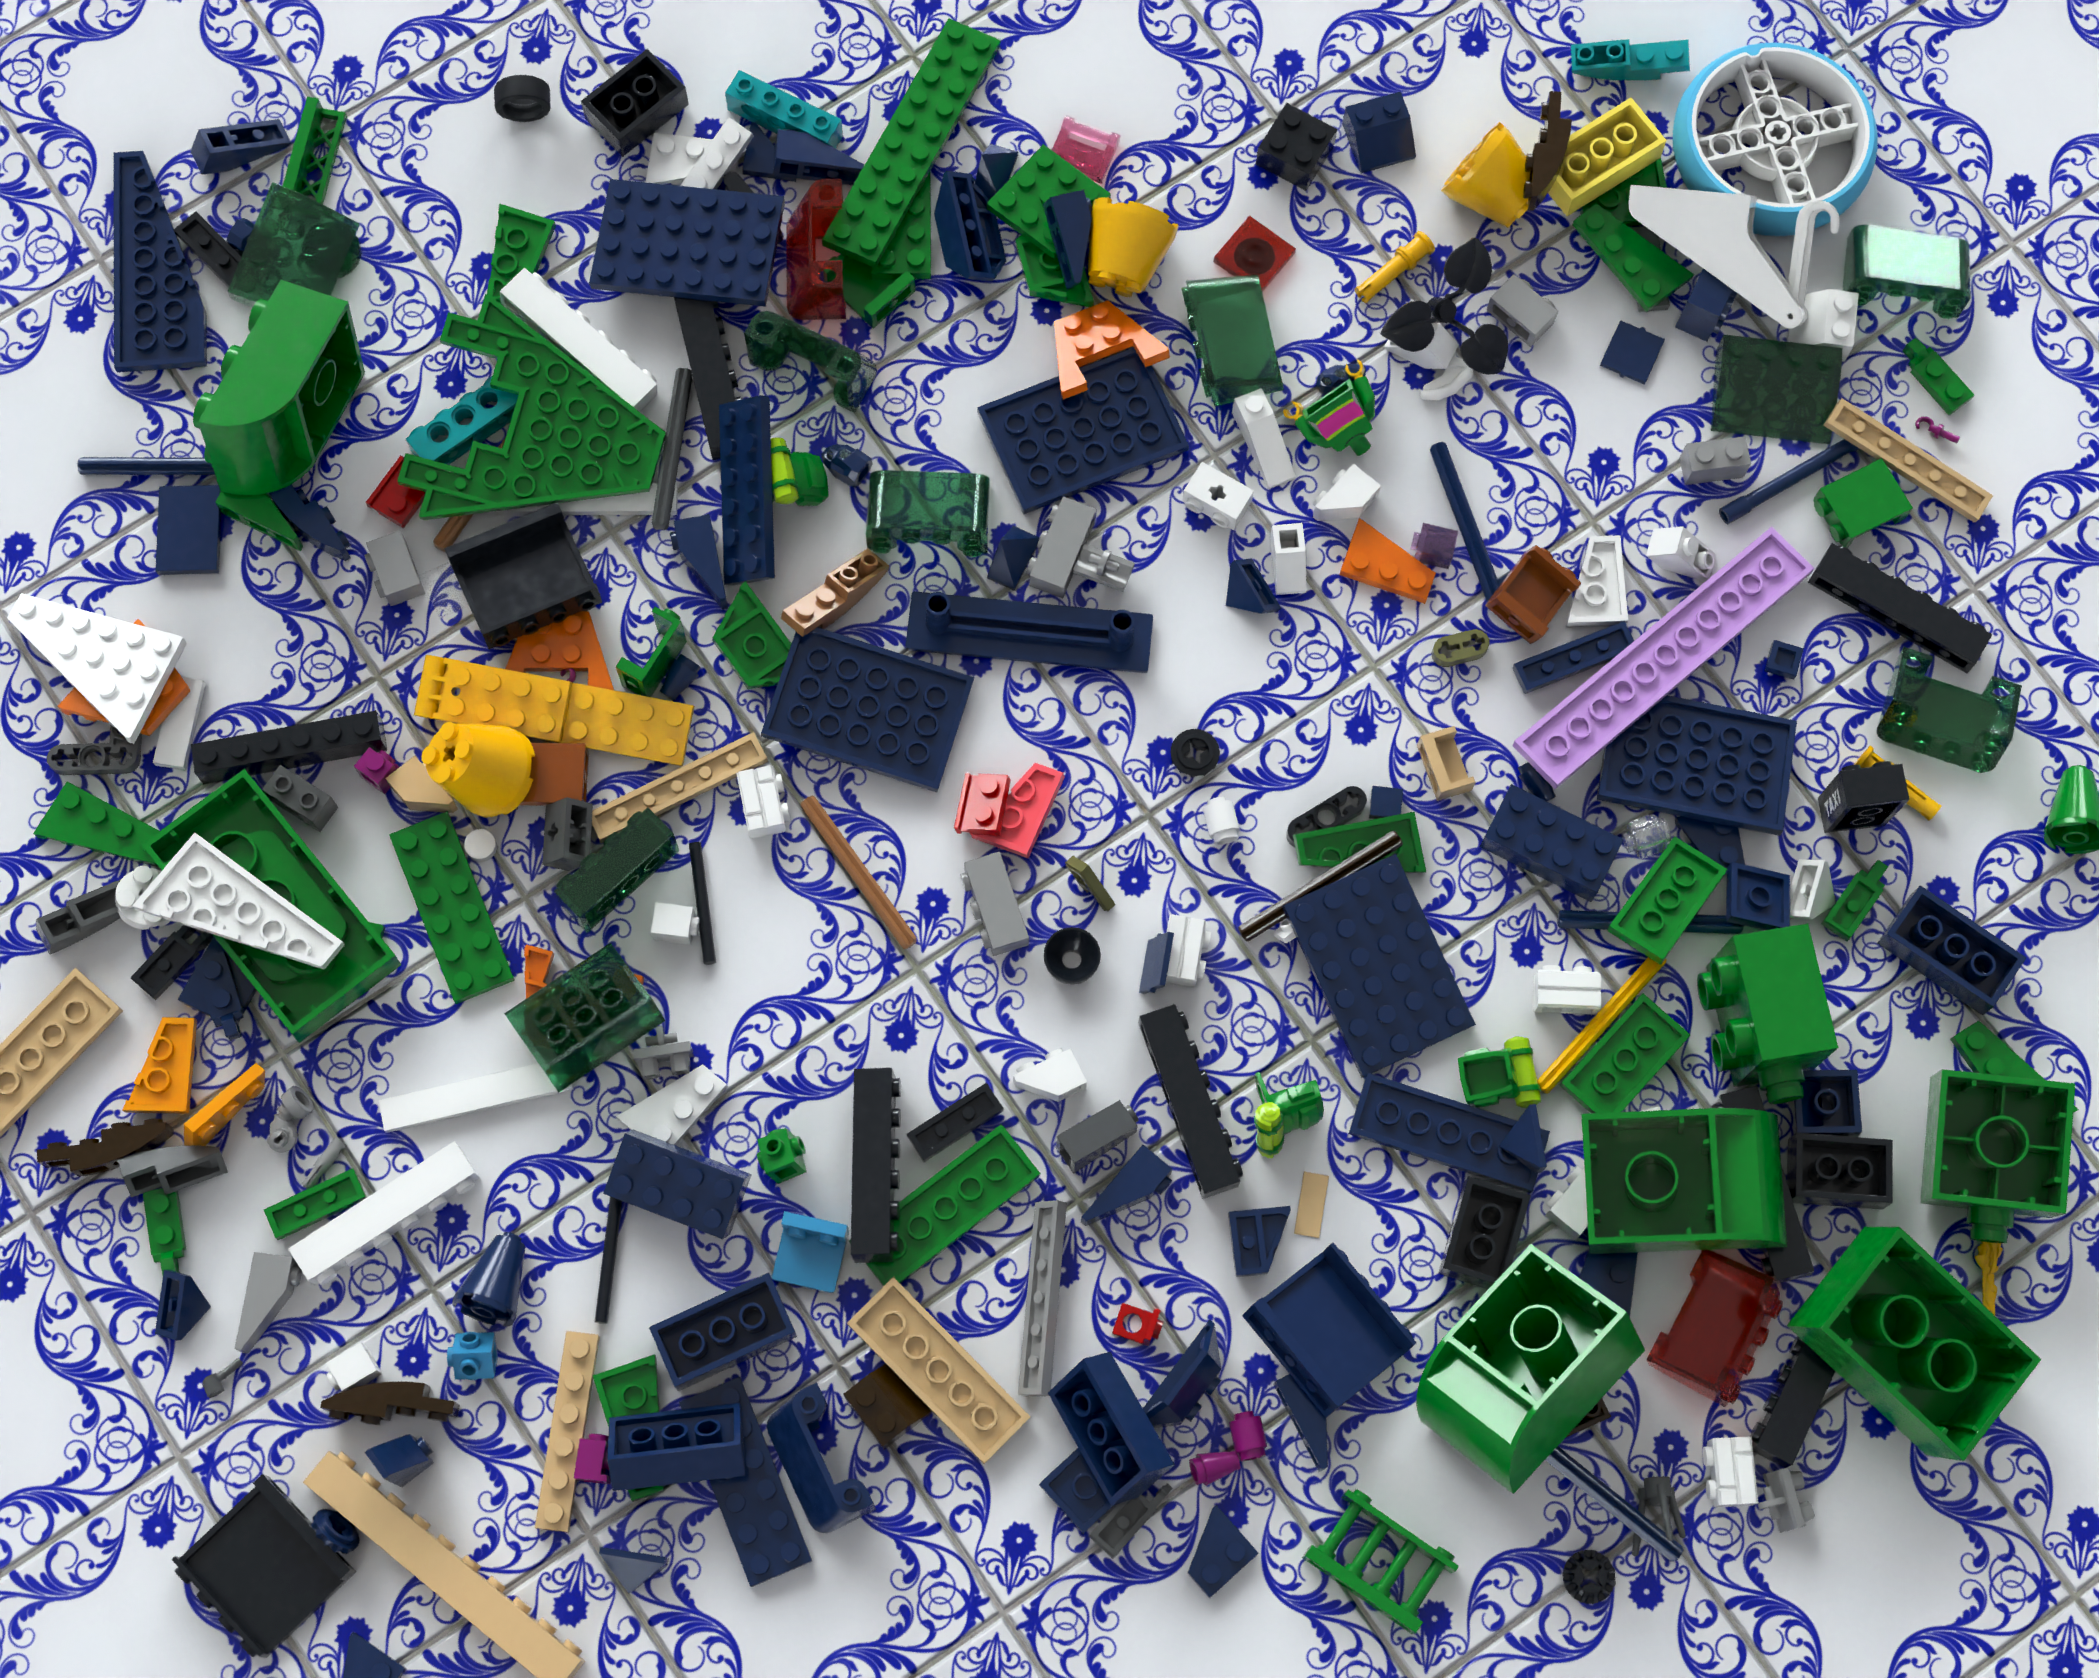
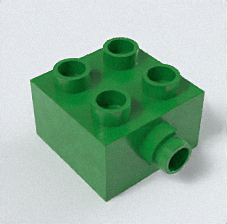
[1697,923,1838,1105]
[1920,1069,2075,1243]

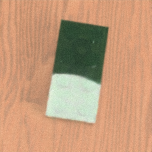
[554,807,679,933]

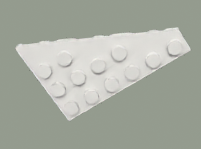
[7,593,187,744]

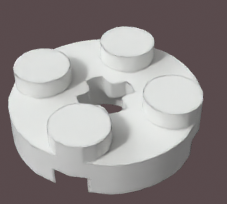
[115,866,170,930]

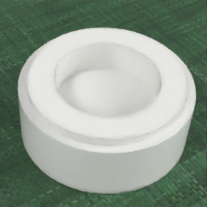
[464,829,497,862]

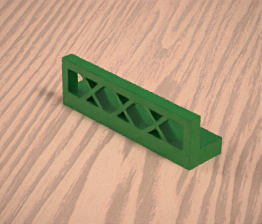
[278,96,347,220]

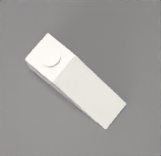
[1232,388,1296,489]

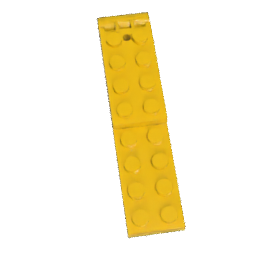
[414,655,695,766]

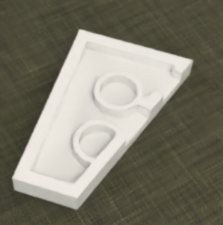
[645,133,740,185]
[1566,535,1628,627]

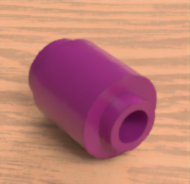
[1229,1411,1267,1461]

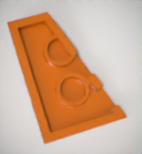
[1339,518,1436,604]

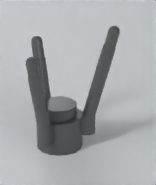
[1632,1476,1686,1556]

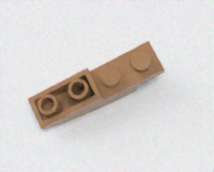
[781,548,890,637]

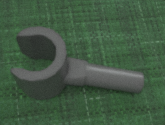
[202,1358,243,1398]

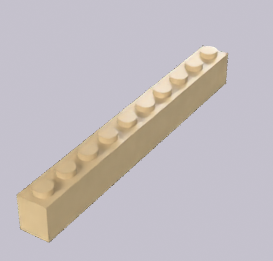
[303,1451,585,1678]

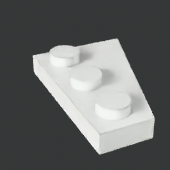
[616,1064,728,1146]

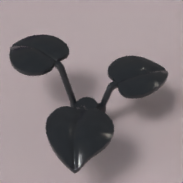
[1380,237,1508,375]

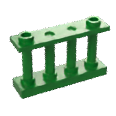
[1302,1489,1459,1634]

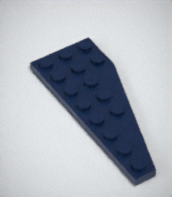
[113,151,207,373]

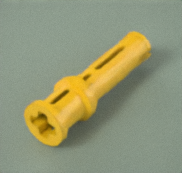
[1355,231,1435,303]
[1854,746,1942,821]

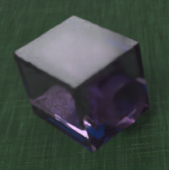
[1410,523,1459,569]

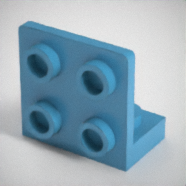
[772,1211,849,1293]

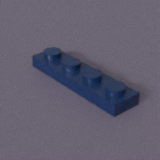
[1512,621,1634,694]

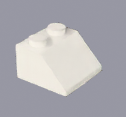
[1786,289,1859,362]

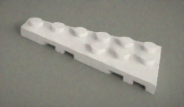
[132,833,344,970]

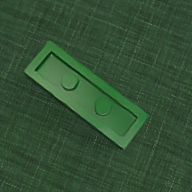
[264,1168,367,1240]

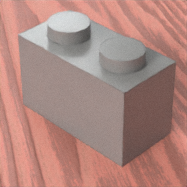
[1486,274,1558,347]
[1679,436,1751,485]
[364,530,425,606]

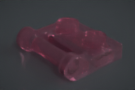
[1052,115,1121,184]

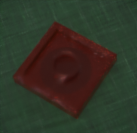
[1213,215,1296,295]

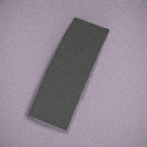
[36,879,121,955]
[117,1145,228,1197]

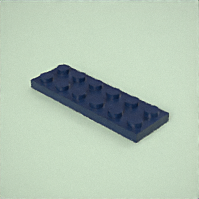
[719,395,775,586]
[1348,1073,1550,1193]
[679,1377,813,1588]

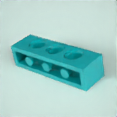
[725,70,843,149]
[406,376,518,465]

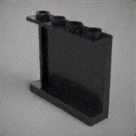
[444,502,602,649]
[172,1474,356,1658]

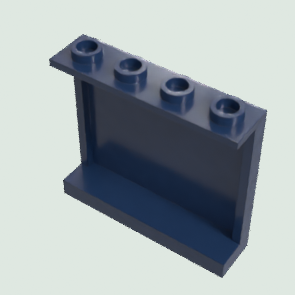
[1242,1242,1417,1418]

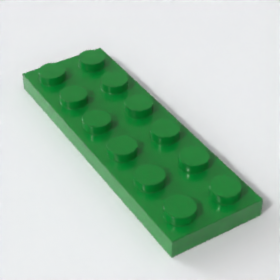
[389,811,515,1004]
[849,1124,1041,1287]

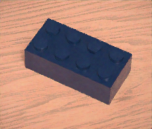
[1480,784,1624,902]
[1877,885,2027,1015]
[603,1129,752,1239]
[649,1273,797,1391]
[1048,1352,1175,1506]

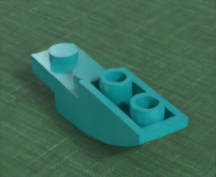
[1571,39,1690,81]

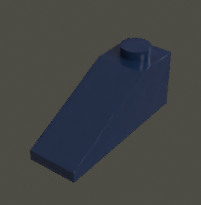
[191,119,291,175]
[773,129,864,185]
[1043,189,1092,290]
[670,514,728,610]
[1081,1145,1173,1226]
[1273,1374,1328,1472]
[365,1434,434,1487]

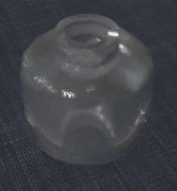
[1622,814,1671,859]

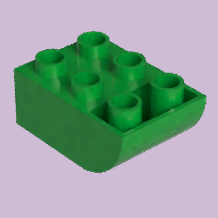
[193,280,365,495]
[1582,1108,1787,1254]
[1416,1244,1645,1494]

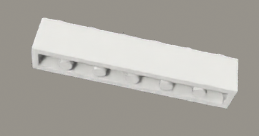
[500,267,657,412]
[288,1141,480,1285]

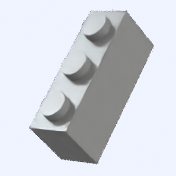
[1026,497,1097,598]
[960,851,1029,956]

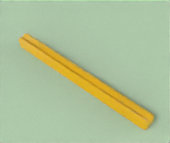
[1537,957,1667,1094]

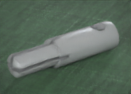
[302,1137,347,1189]

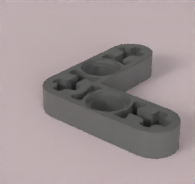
[47,724,142,775]

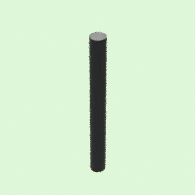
[689,842,716,965]
[594,1197,622,1324]

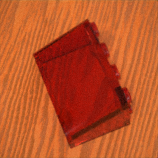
[786,179,846,320]
[1646,1250,1783,1407]

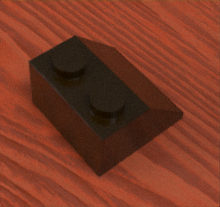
[843,1364,932,1450]

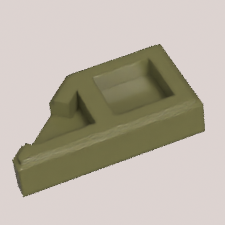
[1065,856,1116,911]

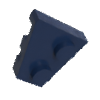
[1675,816,1745,875]
[1228,1206,1291,1277]
[1187,1505,1259,1598]
[343,1632,407,1678]

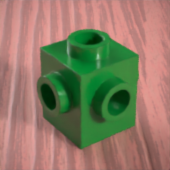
[757,1128,807,1184]

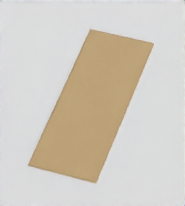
[1294,1171,1329,1238]

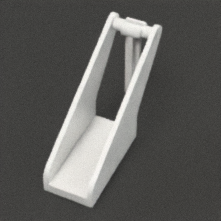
[1629,185,1840,328]

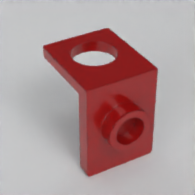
[1112,1303,1164,1346]

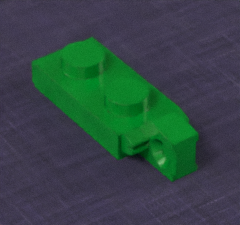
[1902,338,1974,415]
[1821,860,1888,941]
[143,1188,186,1275]

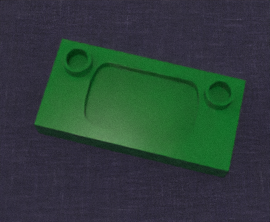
[142,769,401,1043]

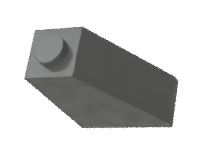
[1056,1100,1139,1174]

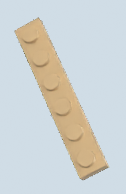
[1823,398,1993,523]
[592,732,768,843]
[535,1331,600,1533]

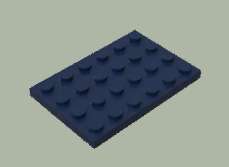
[589,179,785,307]
[977,347,1189,515]
[761,627,974,792]
[1596,695,1797,836]
[1282,854,1476,1078]

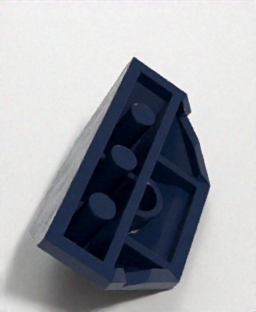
[934,171,1006,282]
[1143,1319,1221,1428]

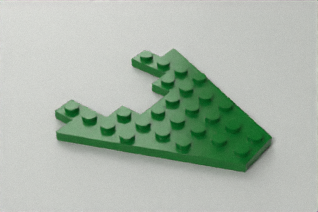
[397,294,666,520]

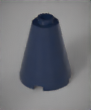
[452,1232,526,1327]

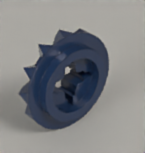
[311,1509,360,1555]

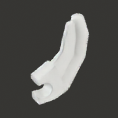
[1420,353,1473,401]

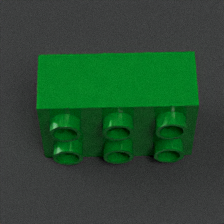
[1787,1227,2041,1461]

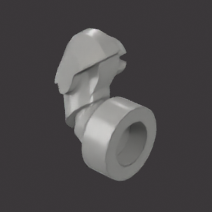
[267,1086,314,1153]

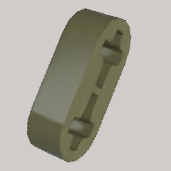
[1431,629,1490,667]

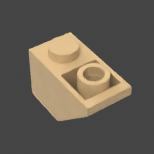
[385,756,458,813]

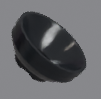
[1043,927,1101,985]

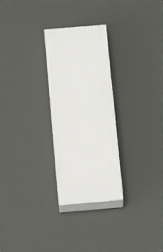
[153,677,206,770]

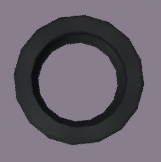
[494,75,551,122]

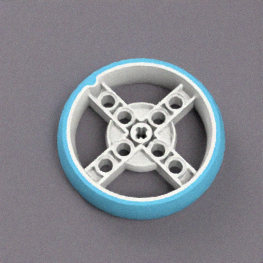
[1673,42,1878,236]

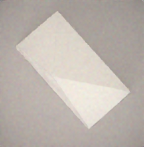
[1790,859,1836,920]

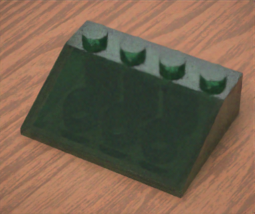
[228,182,360,308]
[1711,335,1842,444]
[504,943,665,1093]

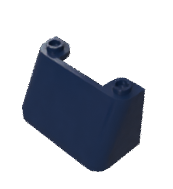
[767,1382,877,1533]

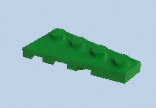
[1572,204,1694,312]
[33,781,159,867]
[1293,812,1426,873]
[1950,1021,2079,1113]
[593,1354,664,1502]

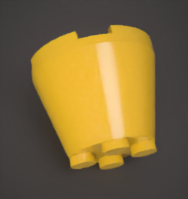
[1441,122,1530,228]
[1088,197,1179,297]
[421,722,535,818]

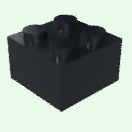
[1256,103,1338,191]

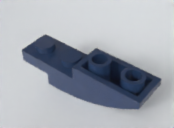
[269,484,351,561]

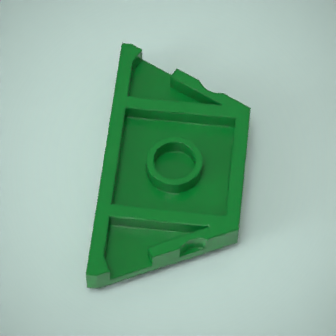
[1015,235,1094,307]
[712,581,791,689]

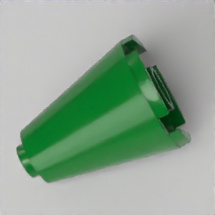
[2044,765,2099,854]

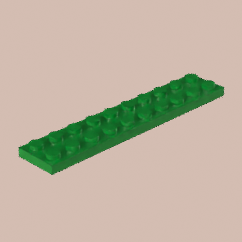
[822,18,1001,269]

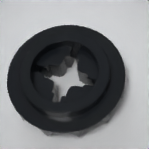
[1170,729,1220,778]
[1563,1550,1616,1604]

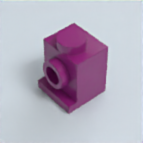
[354,747,399,795]
[574,1434,611,1485]

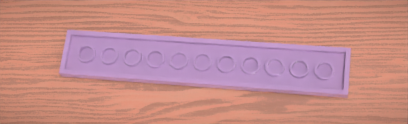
[1512,527,1814,789]

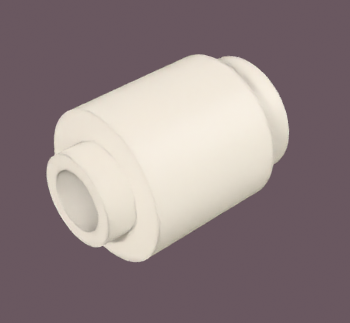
[1203,797,1240,845]

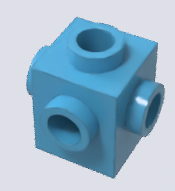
[447,1332,498,1380]

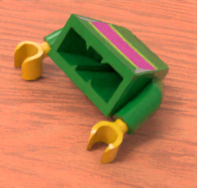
[1283,359,1375,456]

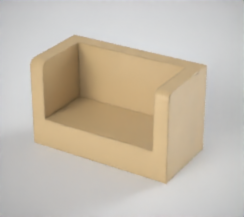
[1417,726,1476,801]

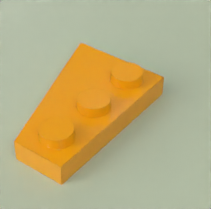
[122,1017,197,1114]
[184,1063,265,1146]

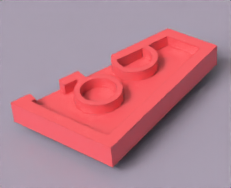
[971,763,1065,858]

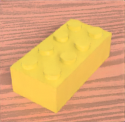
[1548,97,1667,216]

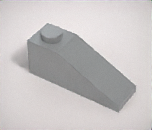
[235,1252,302,1354]

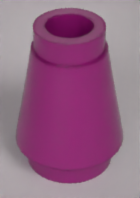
[1189,1450,1240,1486]

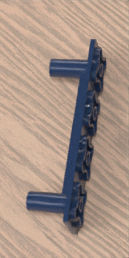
[906,591,1153,673]

